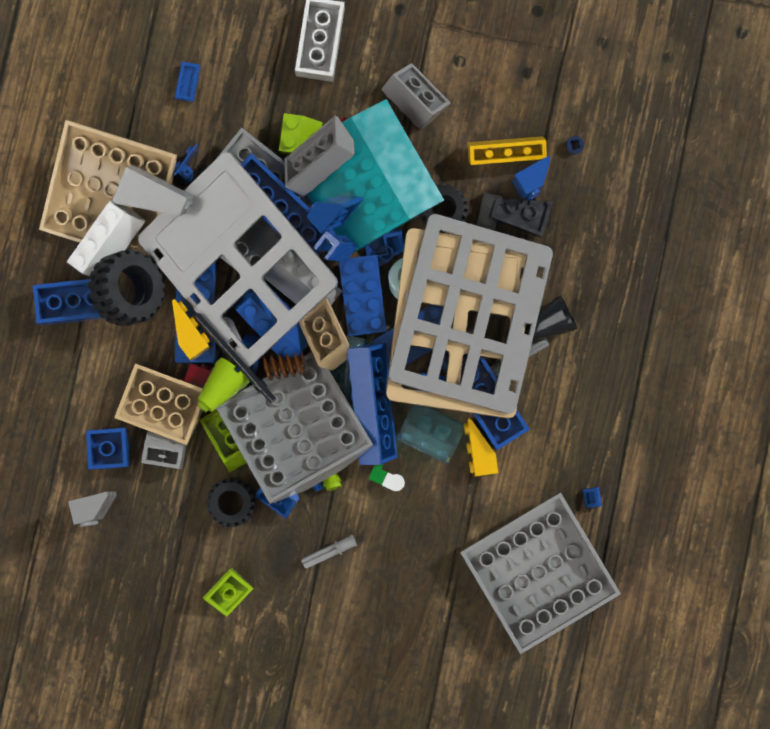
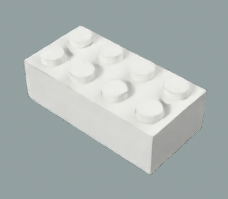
[295,0,345,82]

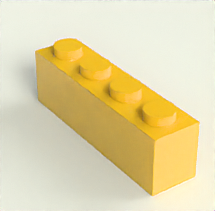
[467,136,547,165]

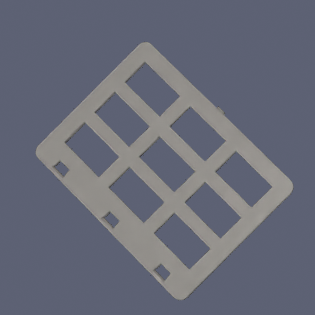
[388,214,553,414]

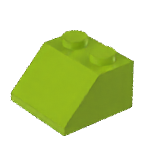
[279,113,323,156]

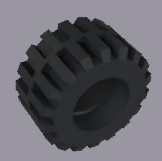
[420,184,468,233]
[206,478,256,527]

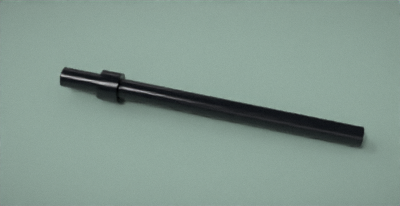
[194,313,277,403]

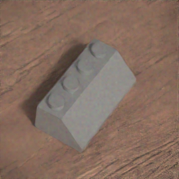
[285,116,354,197]
[263,249,342,305]

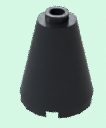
[525,296,578,342]

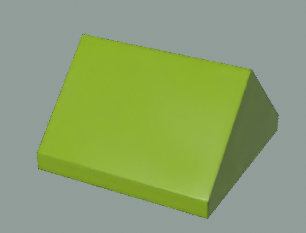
[203,568,254,617]

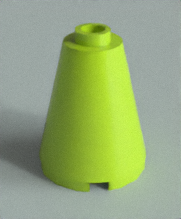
[197,358,249,412]

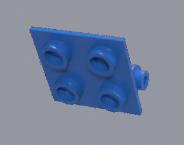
[174,143,198,183]

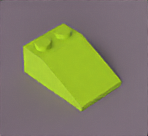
[199,410,247,473]

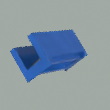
[313,230,358,261]

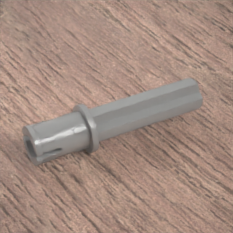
[301,535,357,568]

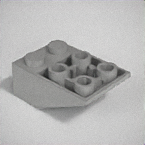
[141,431,186,469]

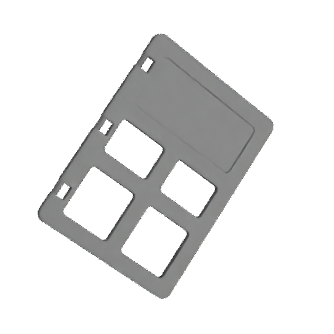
[138,152,338,367]

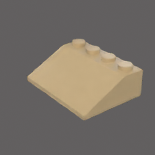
[114,364,203,445]

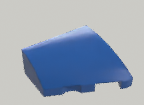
[365,229,404,267]

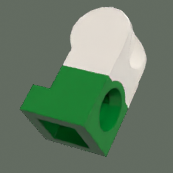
[368,464,405,491]

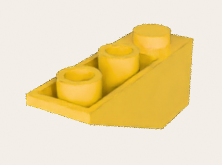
[172,299,211,361]
[464,418,498,477]

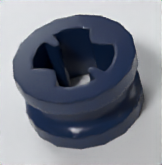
[566,136,584,155]

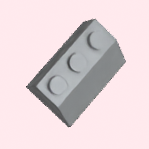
[381,63,451,130]
[68,492,117,527]

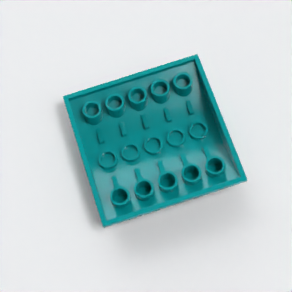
[307,99,444,254]

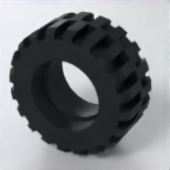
[88,250,165,326]

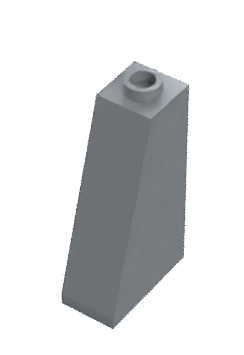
[112,165,194,216]

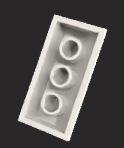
[67,199,146,276]

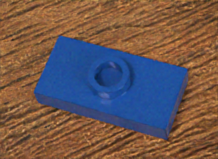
[175,61,201,103]

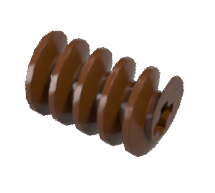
[263,351,305,381]

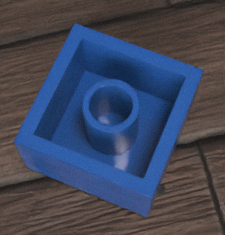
[86,428,131,470]

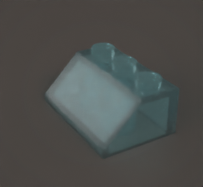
[396,404,465,464]

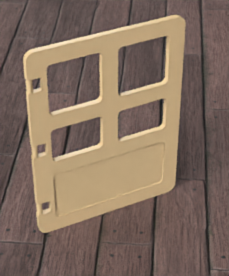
[386,228,527,418]

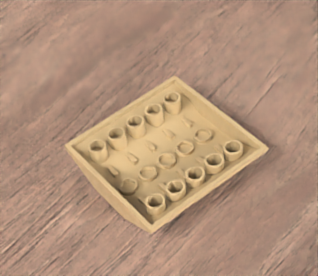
[39,120,177,258]

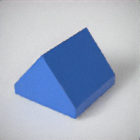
[583,487,602,508]

